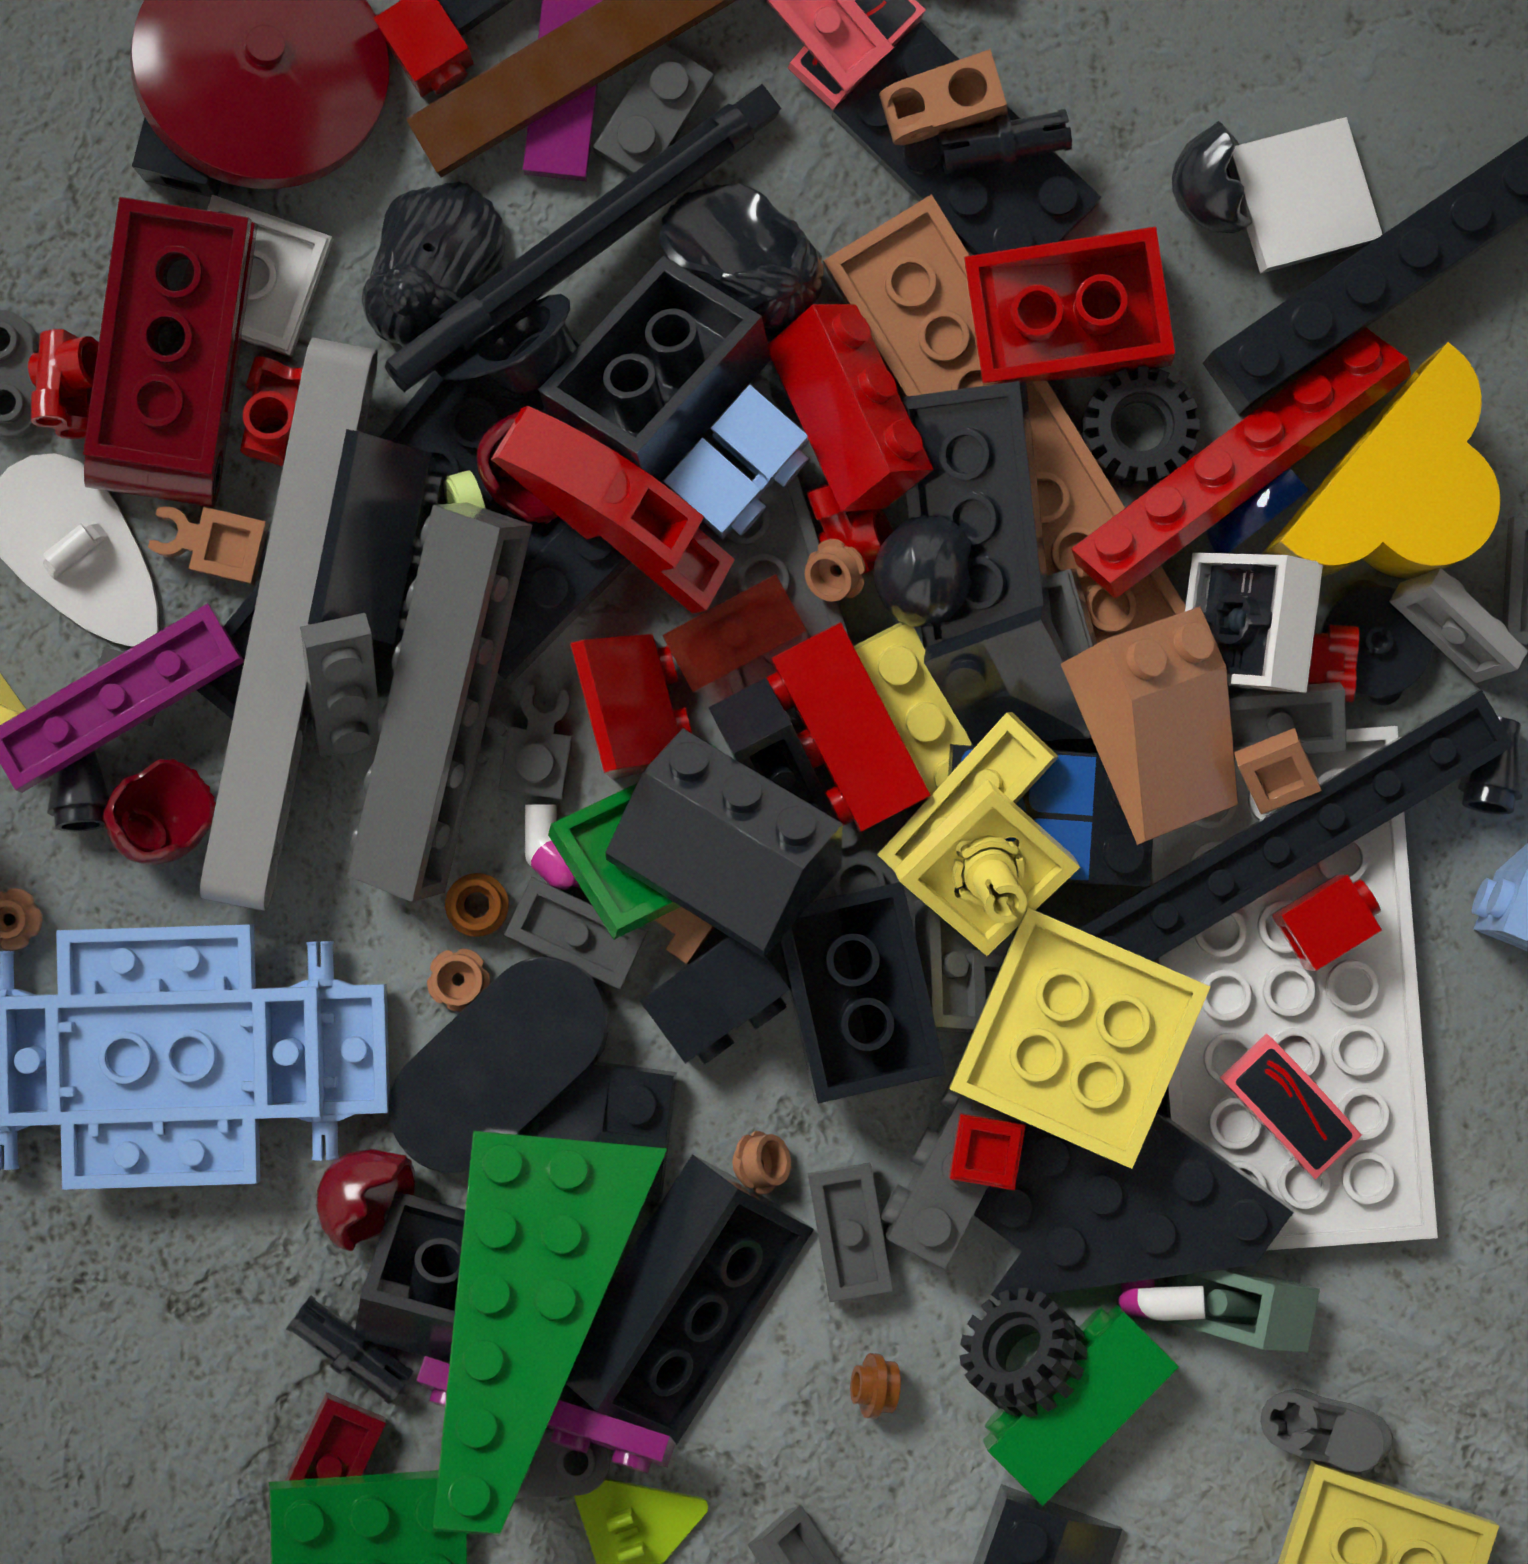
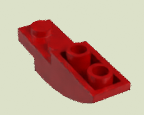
[491,406,735,614]

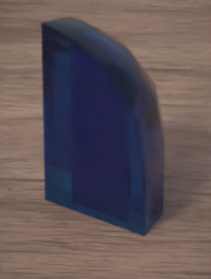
[1207,468,1309,554]

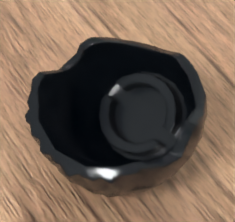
[1172,121,1252,233]
[874,514,972,627]

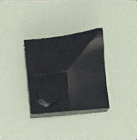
[924,605,1092,745]
[537,1061,677,1202]

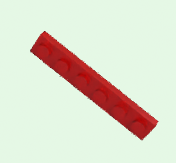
[1071,327,1411,599]

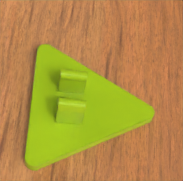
[574,1473,708,1564]

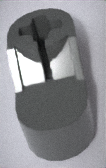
[1260,1388,1392,1472]

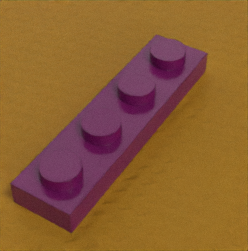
[0,603,244,793]
[416,1356,676,1474]

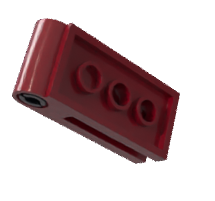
[83,197,258,507]

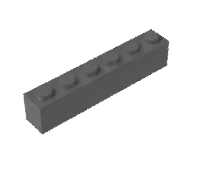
[348,502,533,902]

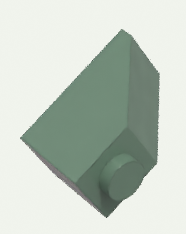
[1166,1268,1320,1353]

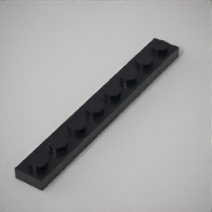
[1077,690,1515,961]

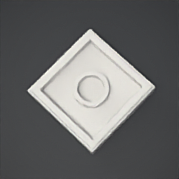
[1227,117,1383,274]
[178,195,334,357]

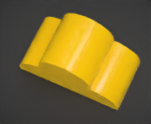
[1261,342,1500,579]

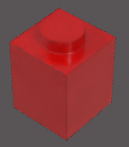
[373,0,474,98]
[1271,874,1382,971]

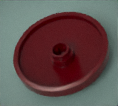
[130,0,389,189]

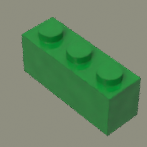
[983,1303,1179,1506]

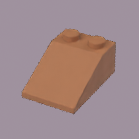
[1061,606,1238,845]

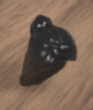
[362,181,506,347]
[659,183,824,342]

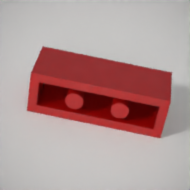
[768,304,934,512]
[766,622,931,833]

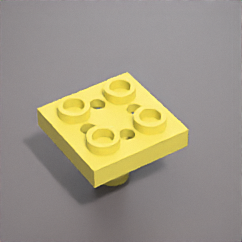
[894,779,1080,956]

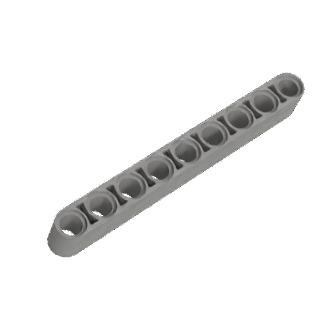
[200,337,378,911]

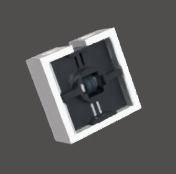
[1185,553,1323,693]

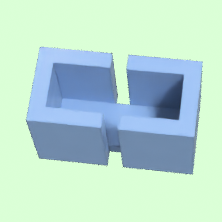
[664,385,809,540]

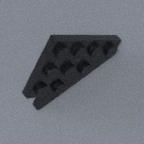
[974,1110,1295,1300]

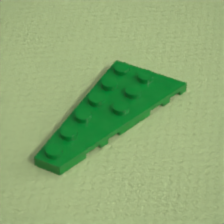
[433,1131,667,1536]

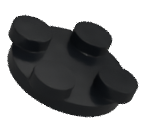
[1320,580,1434,706]

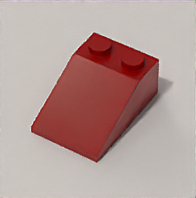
[964,226,1175,385]
[570,634,693,780]

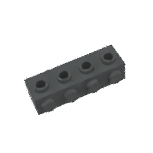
[881,1072,1022,1269]

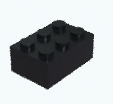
[538,256,771,482]

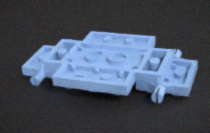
[0,924,390,1190]

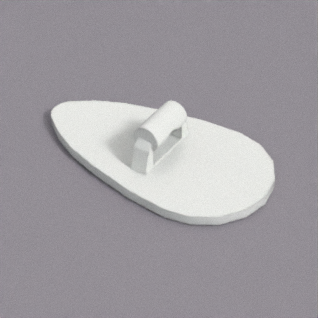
[0,453,159,647]

